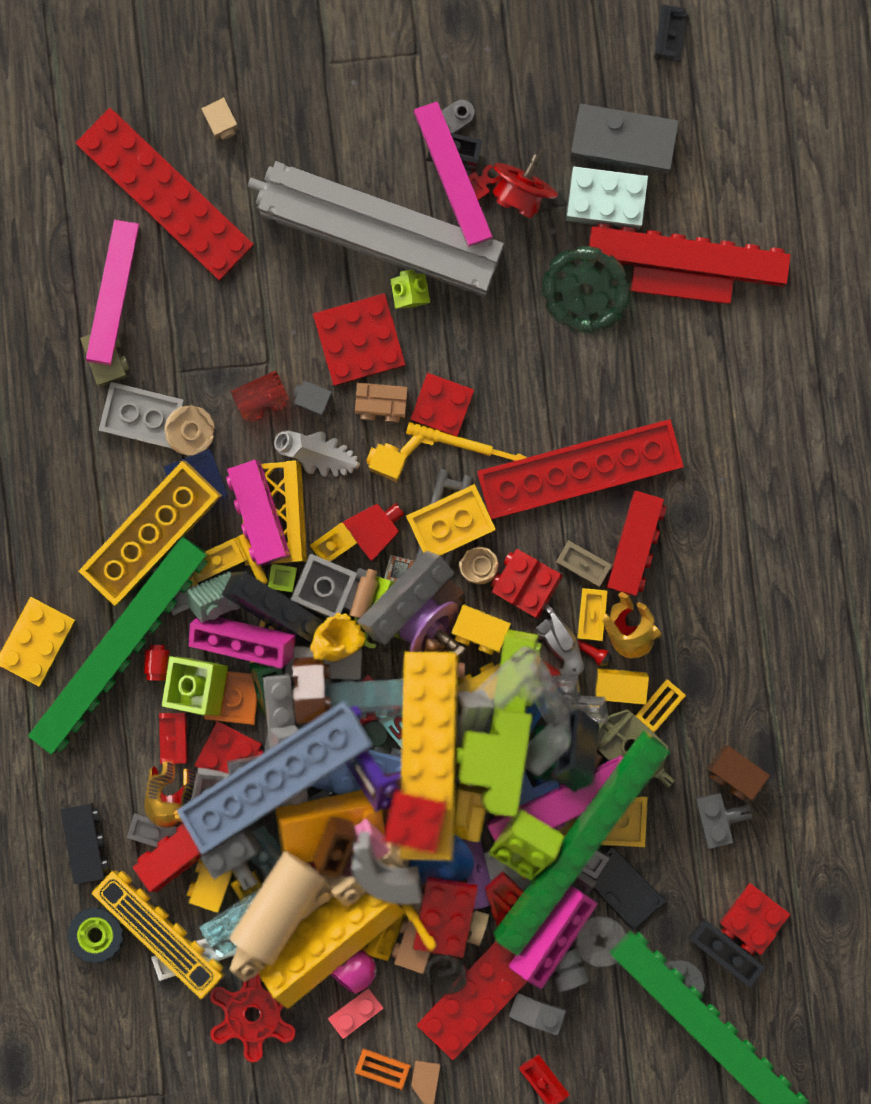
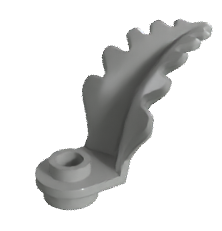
[274,431,360,477]

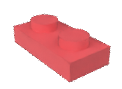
[328,987,384,1039]

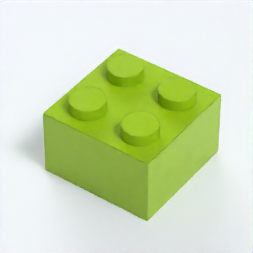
[162,656,228,715]

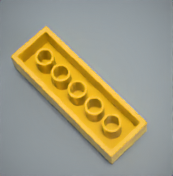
[79,461,222,606]
[258,878,405,1009]

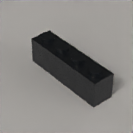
[221,571,324,645]

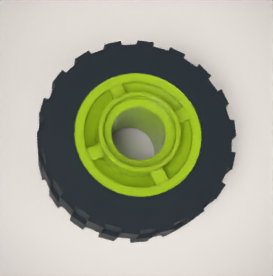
[67,907,125,963]

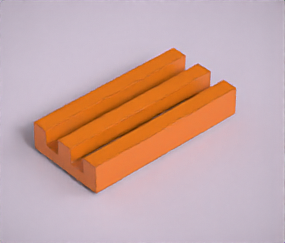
[355,1048,411,1090]

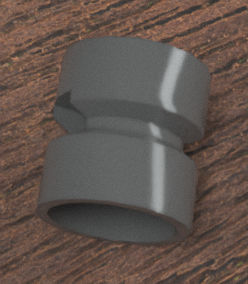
[553,947,589,992]

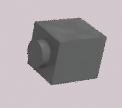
[292,380,332,417]

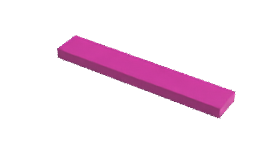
[414,101,492,247]
[86,220,139,366]

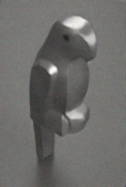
[534,604,584,679]

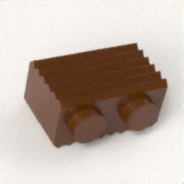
[313,816,358,879]

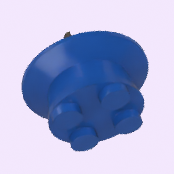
[409,835,474,885]

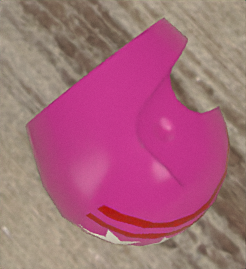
[330,950,376,994]

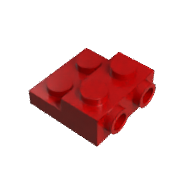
[491,549,563,619]
[194,721,264,774]
[719,883,790,955]

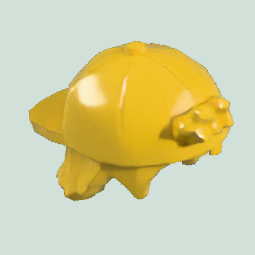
[310,613,366,662]

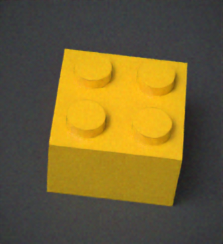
[452,605,510,655]

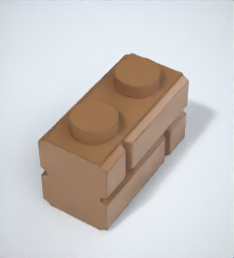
[355,383,407,423]

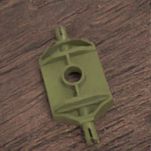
[586,705,675,788]

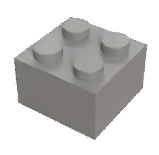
[290,554,357,618]

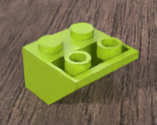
[488,810,564,880]

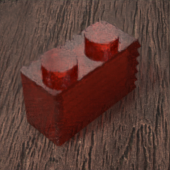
[230,370,290,422]

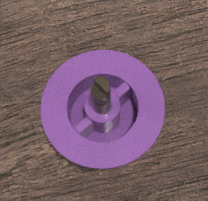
[400,597,465,656]

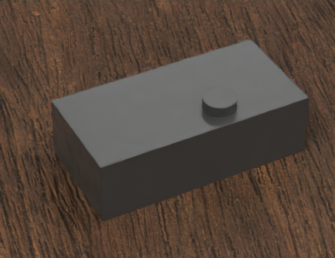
[570,104,679,175]

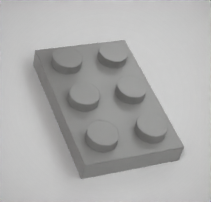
[99,382,184,449]

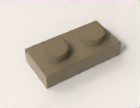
[556,540,612,587]

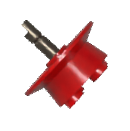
[493,148,558,218]

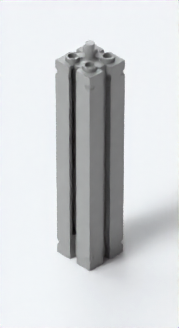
[248,161,503,297]

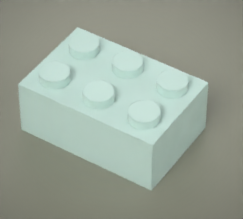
[566,166,648,230]

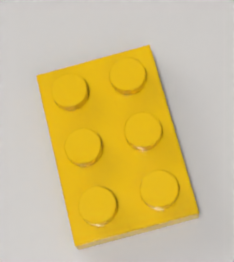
[406,484,496,556]
[0,597,76,687]

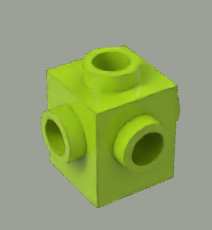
[390,270,430,309]

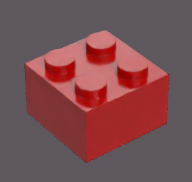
[384,791,449,855]

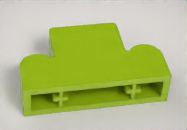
[455,711,532,817]

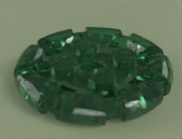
[542,246,631,333]

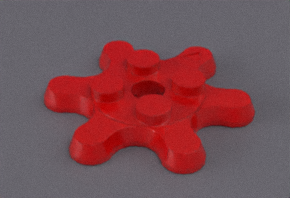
[210,973,295,1062]

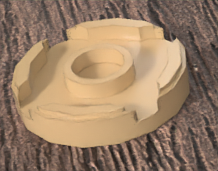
[165,405,214,455]

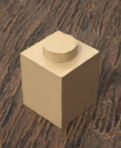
[201,98,238,140]

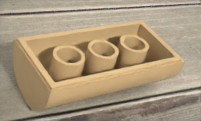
[229,850,328,965]

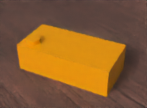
[275,790,385,863]

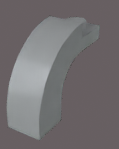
[352,831,422,904]

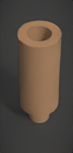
[349,569,379,619]

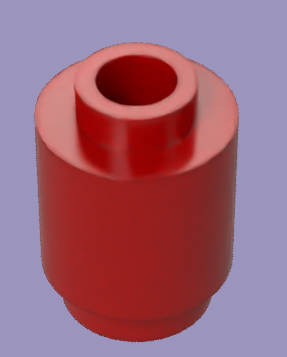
[144,645,170,680]

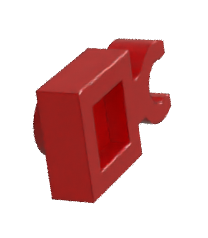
[468,164,501,201]

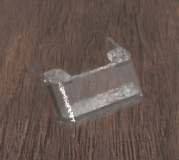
[474,647,571,776]

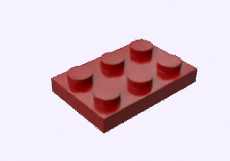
[413,877,478,957]

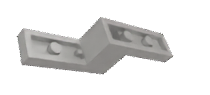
[263,674,308,807]

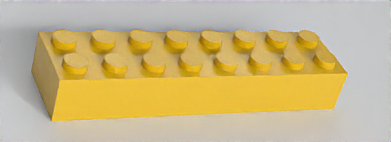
[399,652,459,861]

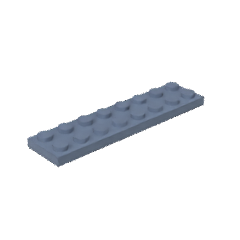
[176,701,373,854]

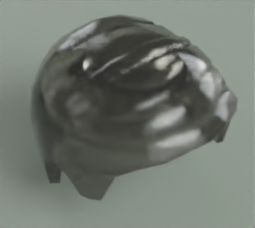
[425,953,467,995]

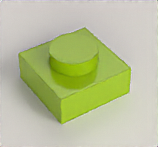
[268,564,297,593]

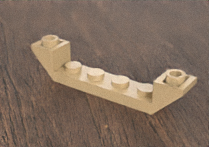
[230,876,366,982]

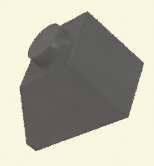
[509,993,566,1035]

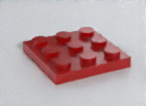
[313,293,405,386]

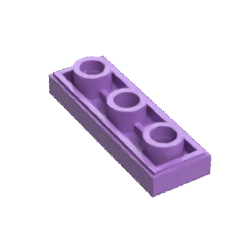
[461,839,491,910]

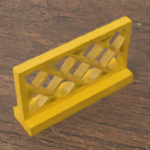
[242,461,307,566]

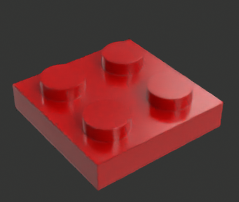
[410,373,474,436]

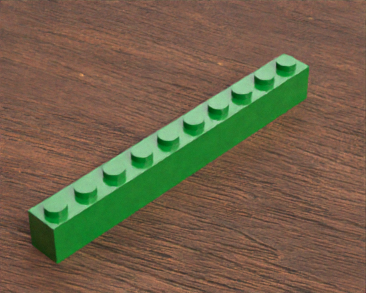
[28,536,209,755]
[493,730,670,956]
[609,931,810,1104]

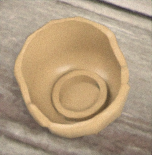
[459,546,499,585]

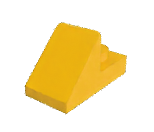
[309,523,357,561]

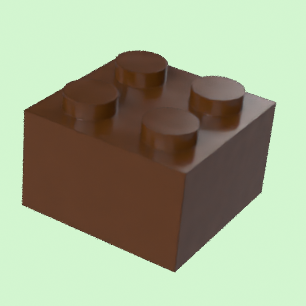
[706,745,770,801]

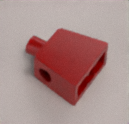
[342,503,405,562]

